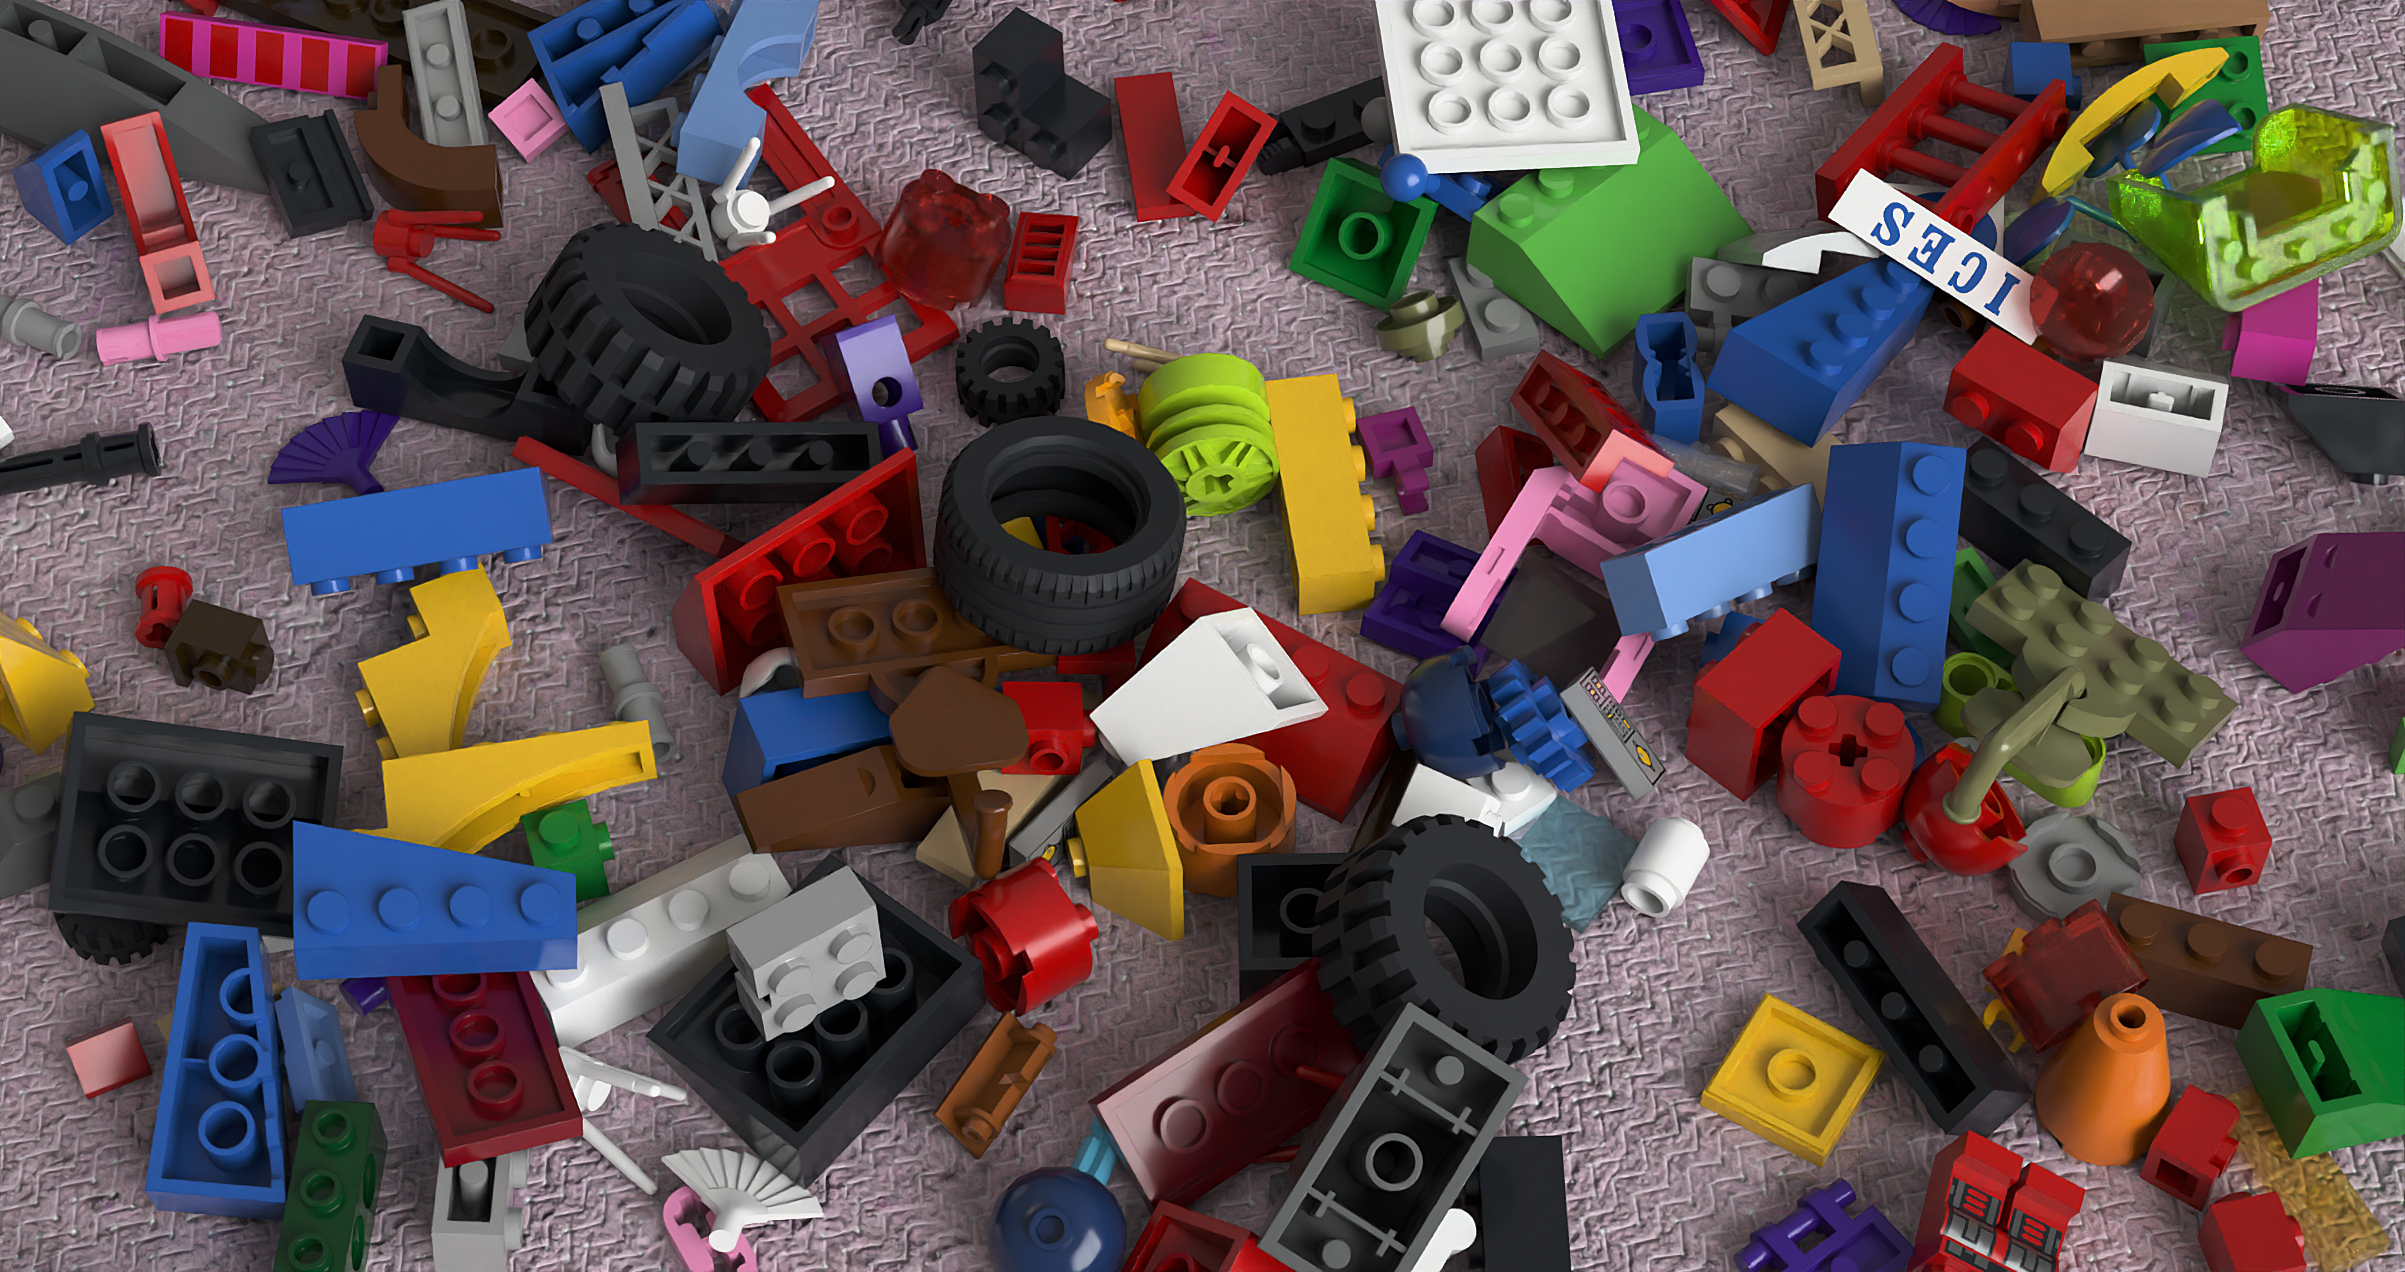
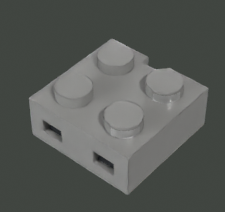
[726,865,886,1042]

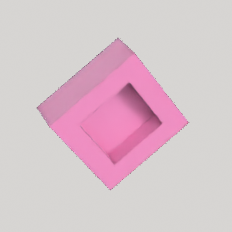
[487,78,570,163]

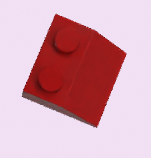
[1942,326,2100,474]

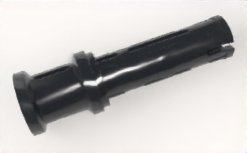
[0,422,162,496]

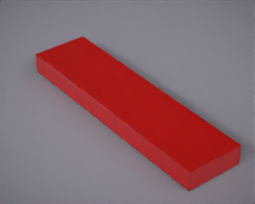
[511,435,745,559]

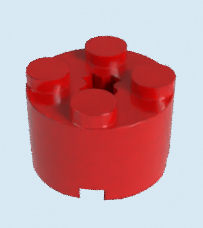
[1776,695,1915,849]
[948,856,1099,1017]

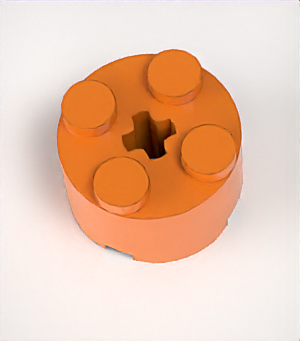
[1163,743,1296,897]

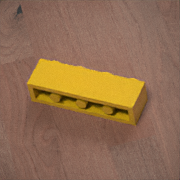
[1264,373,1385,616]

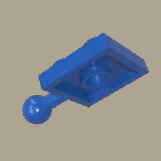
[1377,143,1510,222]

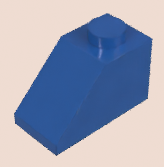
[11,129,115,246]

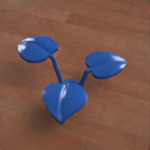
[2003,99,2243,268]

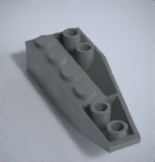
[0,0,271,195]

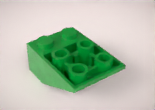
[2233,987,2405,1160]

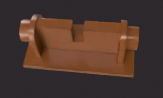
[932,1010,1057,1159]

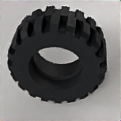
[524,222,771,438]
[1312,813,1576,1066]

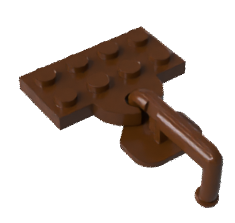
[775,567,1058,881]

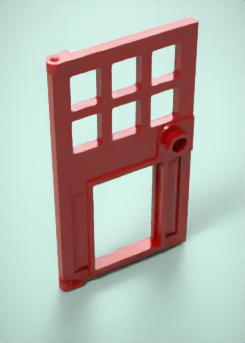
[586,83,960,422]

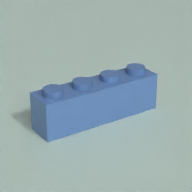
[1599,482,1822,642]

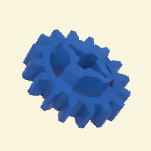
[1487,658,1596,793]

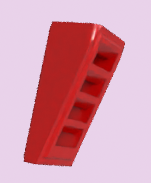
[1004,212,1080,315]

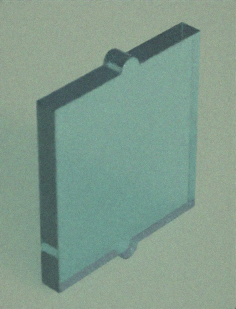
[1517,794,1639,934]

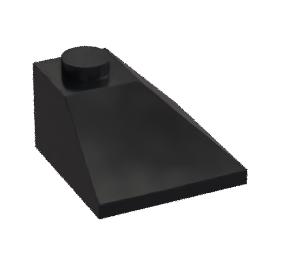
[2266,381,2405,485]

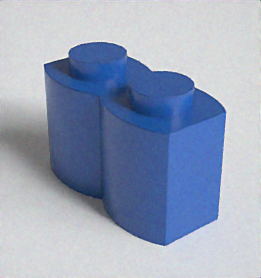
[1632,312,1705,456]

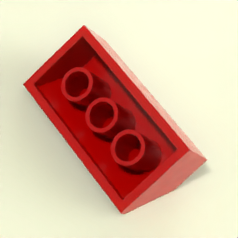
[1134,577,1403,824]

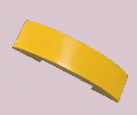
[2029,47,2230,206]

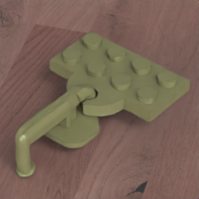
[1942,558,2238,825]

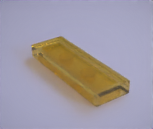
[2225,1084,2391,1272]

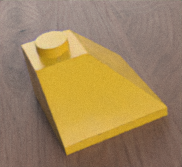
[1066,758,1185,941]

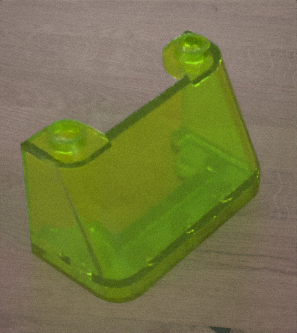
[2105,102,2403,312]

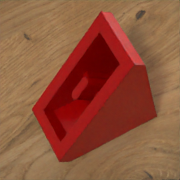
[1165,90,1278,223]

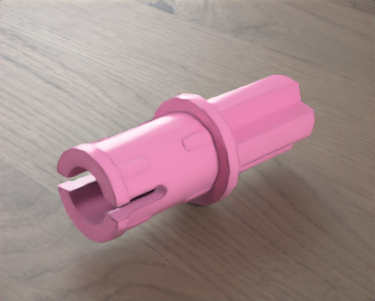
[96,311,222,367]

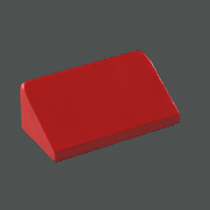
[1475,425,1555,546]

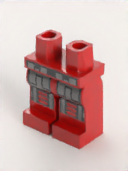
[1906,1130,2086,1272]

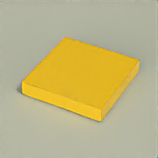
[1700,992,1887,1168]

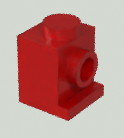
[2140,1084,2240,1212]

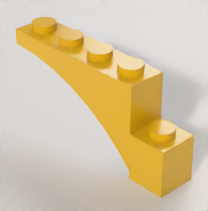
[354,562,512,761]
[349,720,658,855]

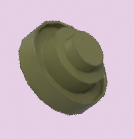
[1375,290,1466,363]

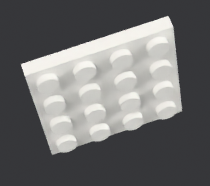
[1370,0,1640,174]

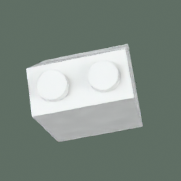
[1089,607,1329,767]

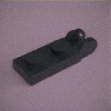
[1255,75,1386,176]

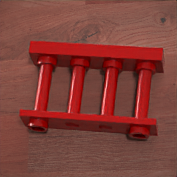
[1815,42,2070,236]

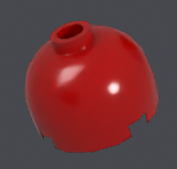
[1901,742,2028,877]

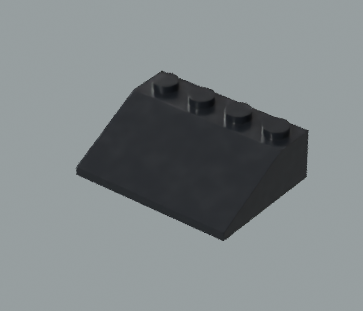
[47,711,344,940]
[645,854,986,1190]

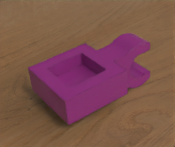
[1355,406,1434,516]

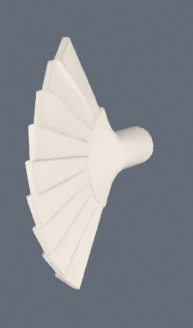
[661,1147,824,1252]

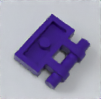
[1733,1178,1915,1272]

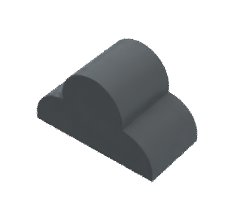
[1255,1002,1529,1272]

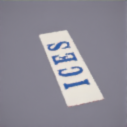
[1828,168,2063,346]

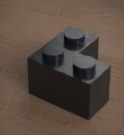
[972,7,1112,181]

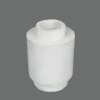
[1621,817,1710,918]

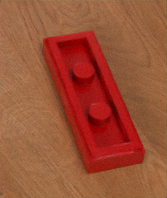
[1114,72,1196,222]

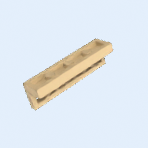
[1791,0,1885,108]

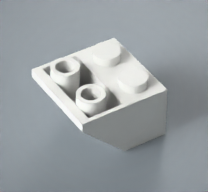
[2084,353,2229,478]

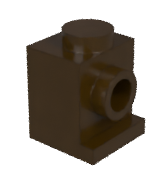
[163,599,274,695]

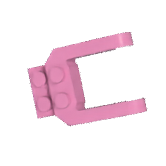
[1440,457,1708,704]

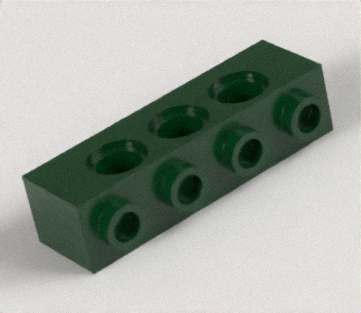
[273,1100,388,1272]

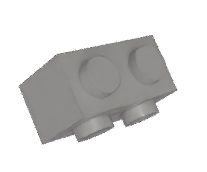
[431,1148,530,1272]

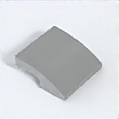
[1717,228,1879,274]

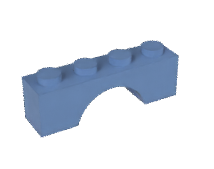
[670,0,820,191]

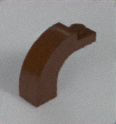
[353,64,504,229]

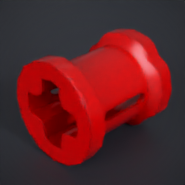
[135,566,193,650]

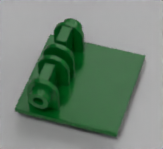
[2142,35,2274,156]

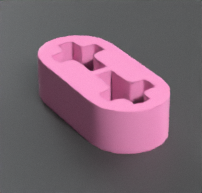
[662,1185,758,1272]

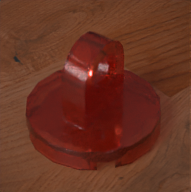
[2029,243,2154,363]

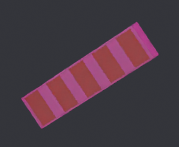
[159,10,388,101]

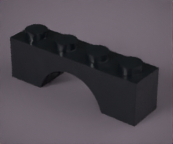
[341,314,594,457]

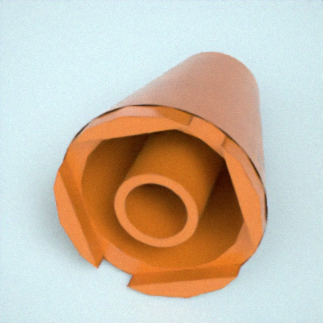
[2033,993,2174,1166]

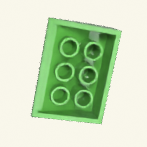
[1465,102,1755,360]

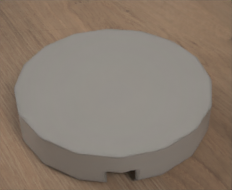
[2006,812,2141,935]

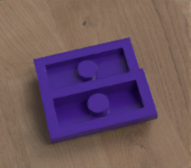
[1359,530,1531,680]

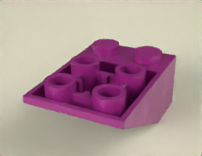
[2239,532,2405,695]

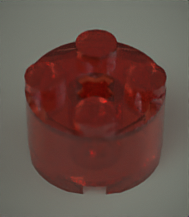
[874,169,1013,311]
[1981,898,2150,1054]

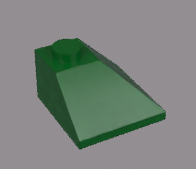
[1288,157,1439,314]

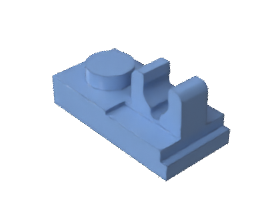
[274,986,358,1116]

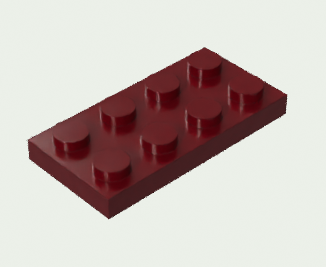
[1088,956,1365,1215]
[381,971,583,1168]

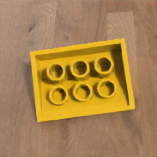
[0,610,95,756]

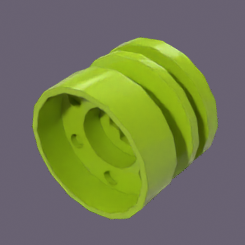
[1137,352,1280,517]

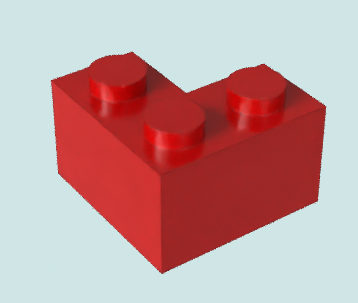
[1685,607,1842,802]

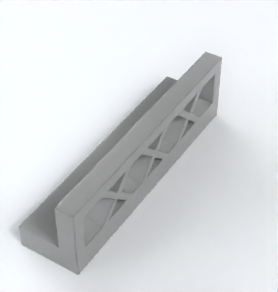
[599,81,719,264]

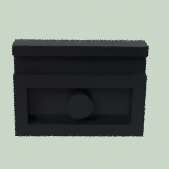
[249,109,375,239]

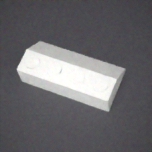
[529,833,792,1048]

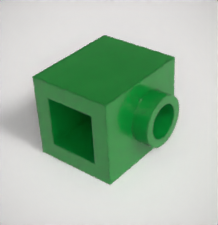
[521,799,615,903]

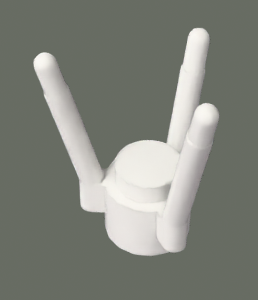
[710,137,835,252]
[558,1046,687,1195]

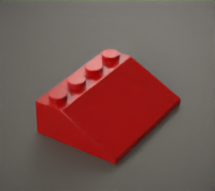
[671,446,927,697]

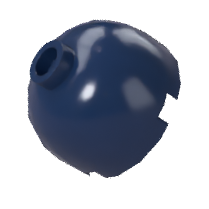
[1391,645,1506,780]
[988,1166,1127,1272]

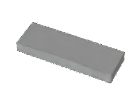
[402,0,489,147]

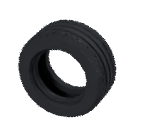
[933,415,1187,656]

